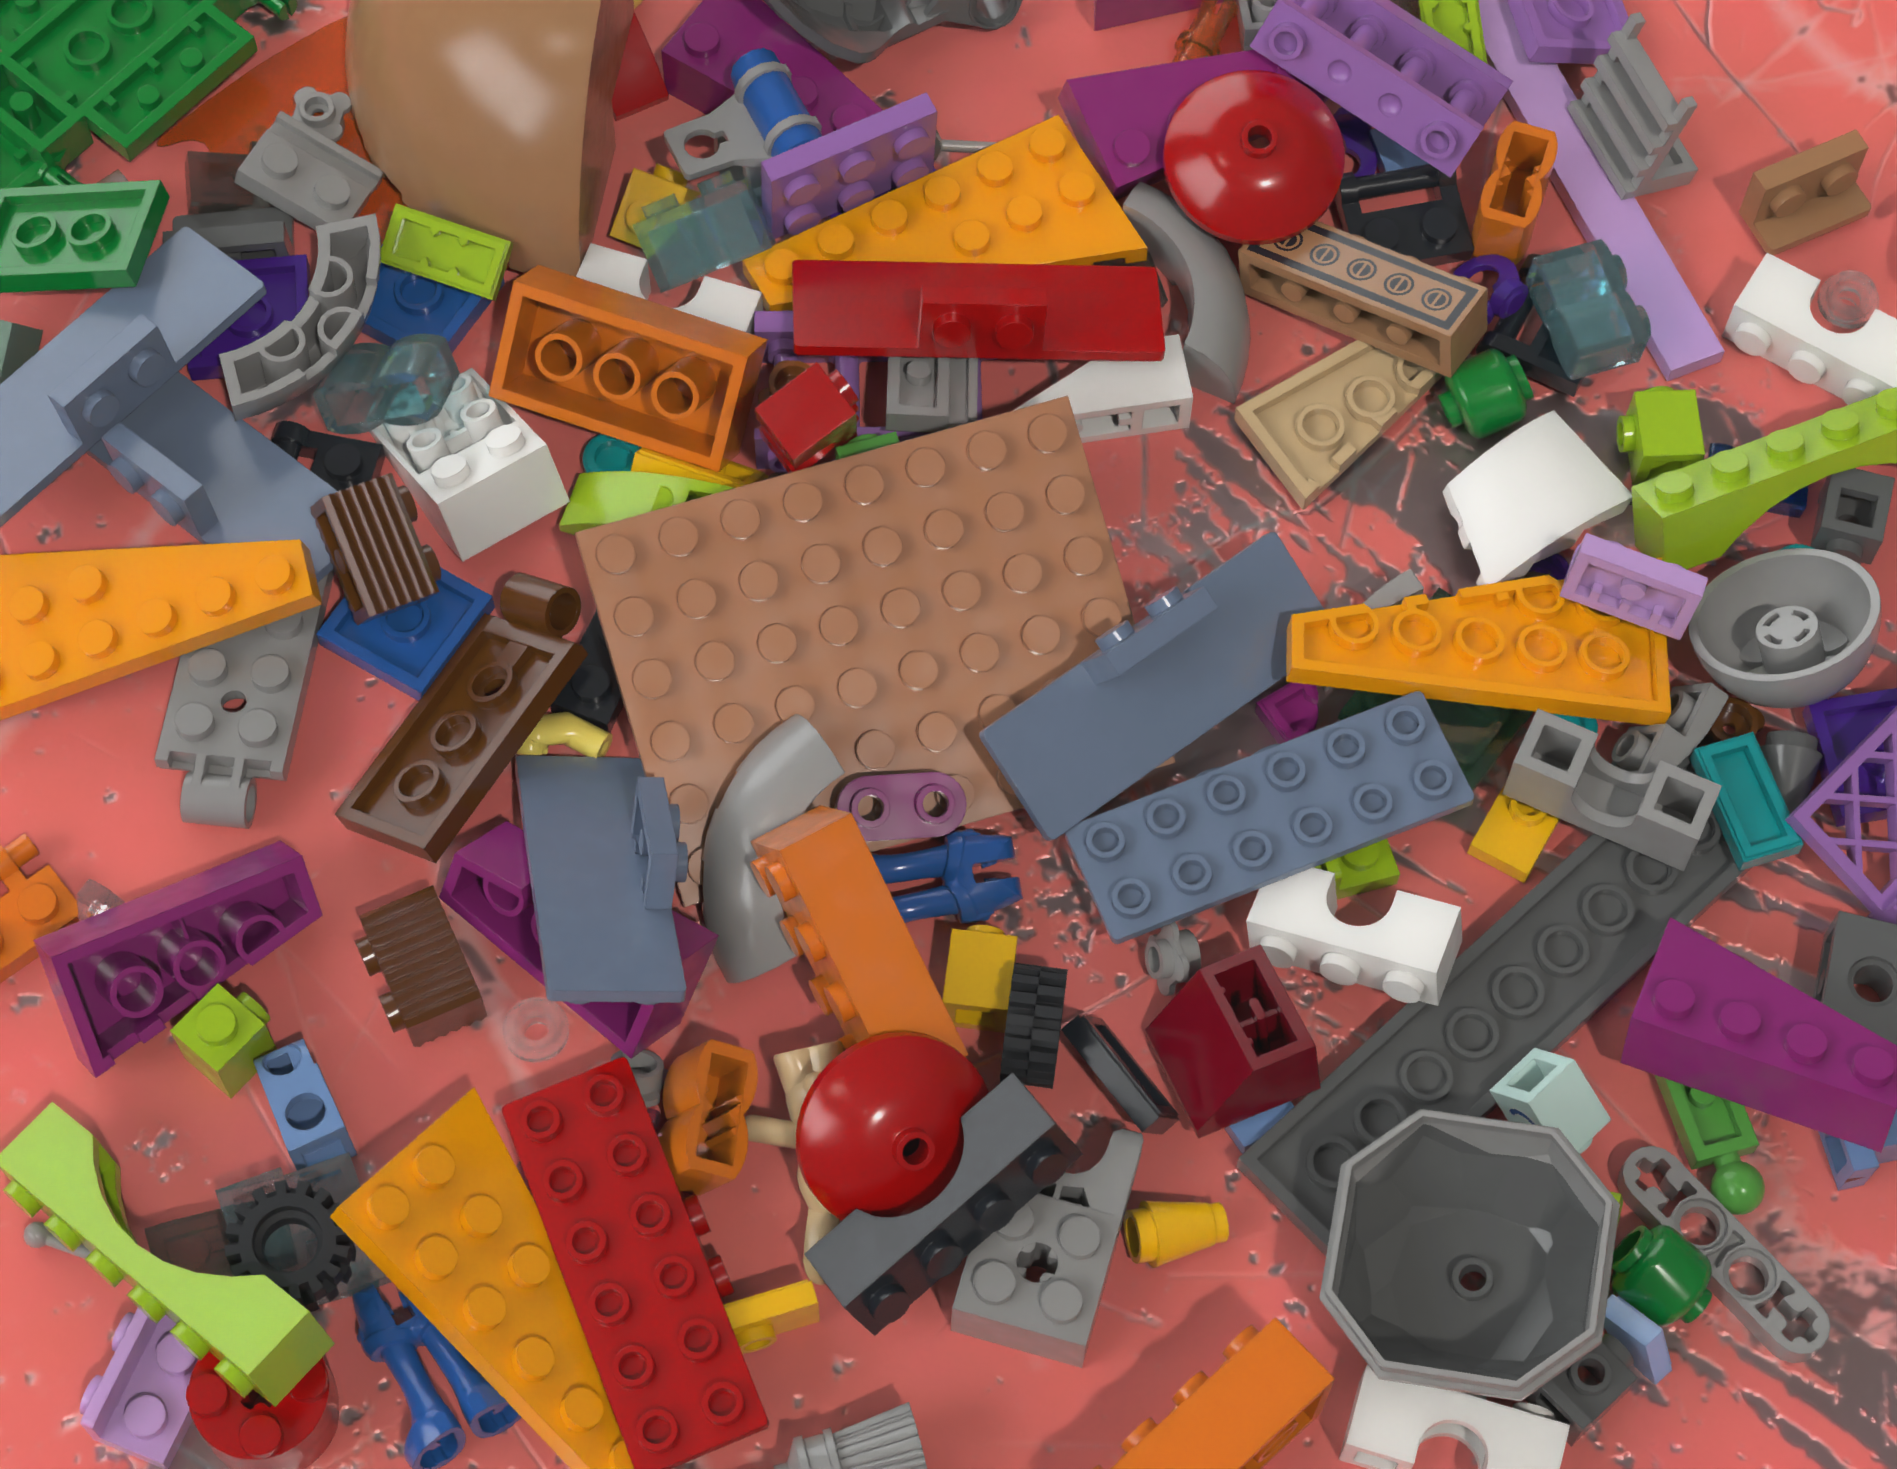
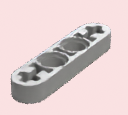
[1617,1146,1831,1363]

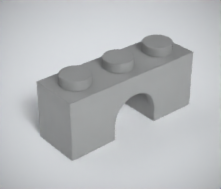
[1502,708,1722,871]

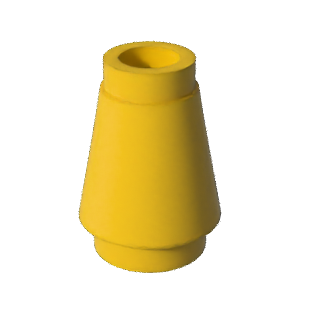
[1124,1201,1229,1268]

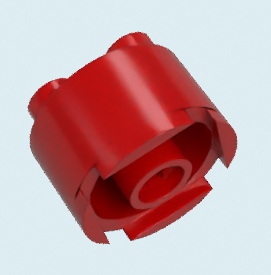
[186,1352,339,1469]

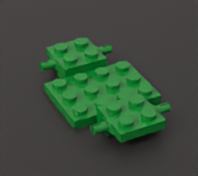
[0,0,298,189]

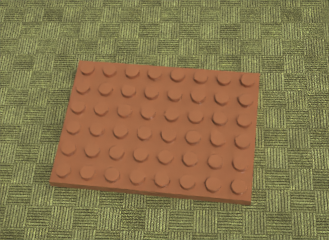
[575,395,1176,907]

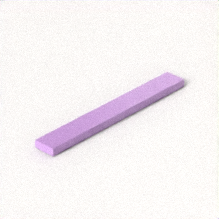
[1478,0,1725,381]

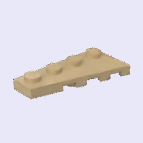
[1234,340,1444,510]

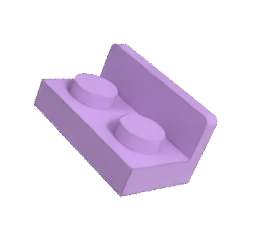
[1559,533,1708,640]
[80,1308,198,1469]

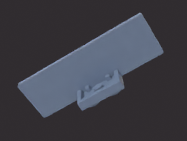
[0,227,267,527]
[86,371,338,583]
[979,532,1324,841]
[1065,691,1474,944]
[515,755,688,1005]

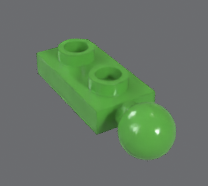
[1654,1075,1765,1215]

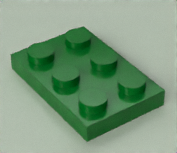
[0,180,170,293]

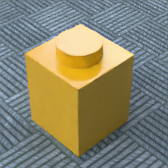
[943,925,1018,1033]

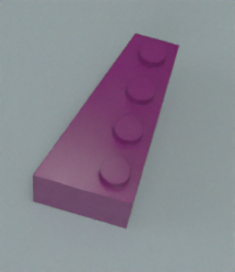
[661,0,883,136]
[1058,49,1328,200]
[439,821,719,1059]
[33,840,323,1078]
[1620,917,1897,1153]

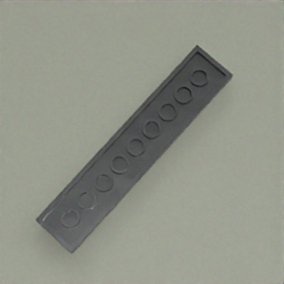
[1236,748,1753,1256]

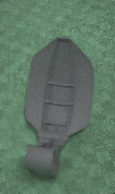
[764,0,1023,63]

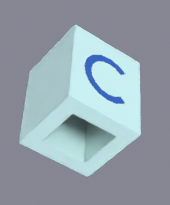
[1489,1047,1612,1154]

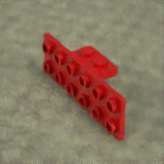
[792,260,1166,361]
[502,1057,769,1469]

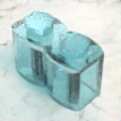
[632,170,776,293]
[1526,239,1651,380]
[312,334,460,434]

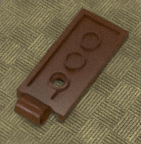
[335,573,588,863]

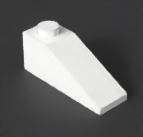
[1012,334,1193,443]

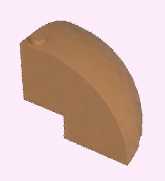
[345,0,634,277]

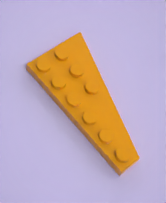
[742,114,1148,311]
[0,539,322,721]
[1286,557,1671,725]
[330,1087,634,1469]

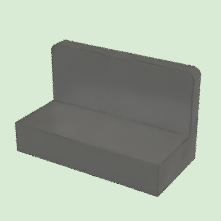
[163,207,295,260]

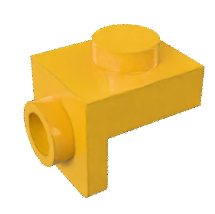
[609,163,702,258]

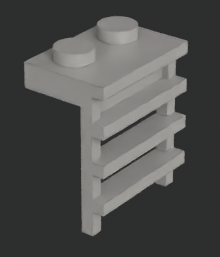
[1567,12,1698,200]

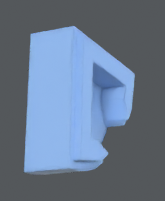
[1604,1294,1672,1385]

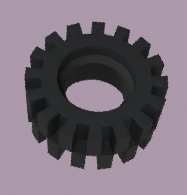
[1000,963,1068,1089]
[224,1180,356,1313]

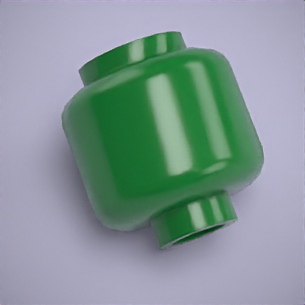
[1438,348,1534,439]
[1611,1225,1712,1327]

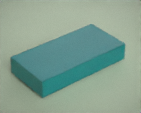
[1690,732,1804,871]

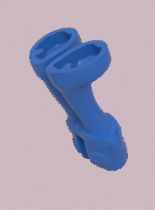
[871,829,1023,924]
[352,1284,521,1469]

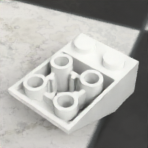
[366,368,570,562]

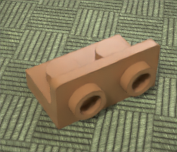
[1739,130,1871,256]

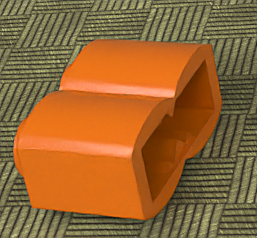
[1471,120,1558,265]
[658,1039,758,1196]

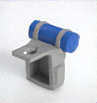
[664,48,822,225]

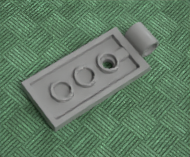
[154,569,335,829]

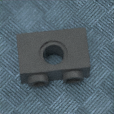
[1813,911,1897,1045]

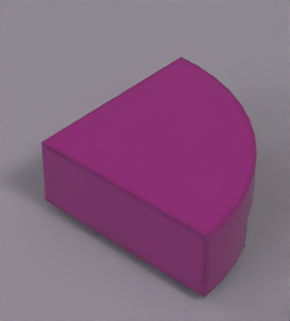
[1255,682,1319,744]

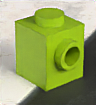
[1616,386,1705,486]
[170,983,277,1099]

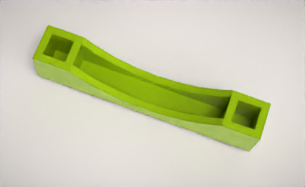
[1631,387,1897,570]
[0,1102,335,1407]

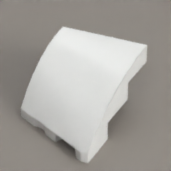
[1443,410,1632,586]

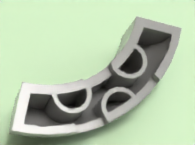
[1123,182,1251,404]
[219,213,381,421]
[702,714,845,983]

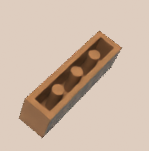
[1238,221,1488,378]

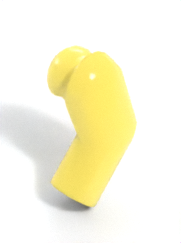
[517,712,613,758]

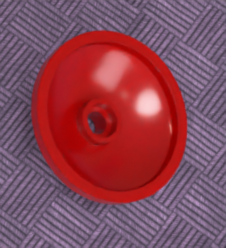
[1163,70,1345,245]
[796,1032,989,1220]

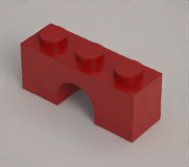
[754,362,860,473]

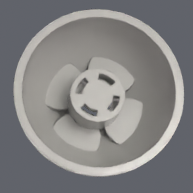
[1688,548,1882,709]

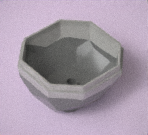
[1319,1109,1620,1401]

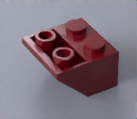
[1145,944,1321,1139]

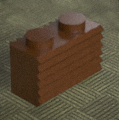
[310,473,441,625]
[354,885,487,1047]

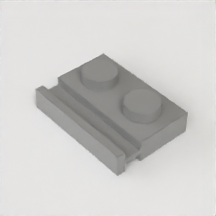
[234,111,383,230]
[885,357,978,433]

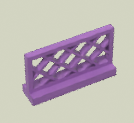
[1785,706,1897,924]

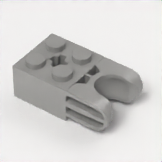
[951,1129,1144,1368]

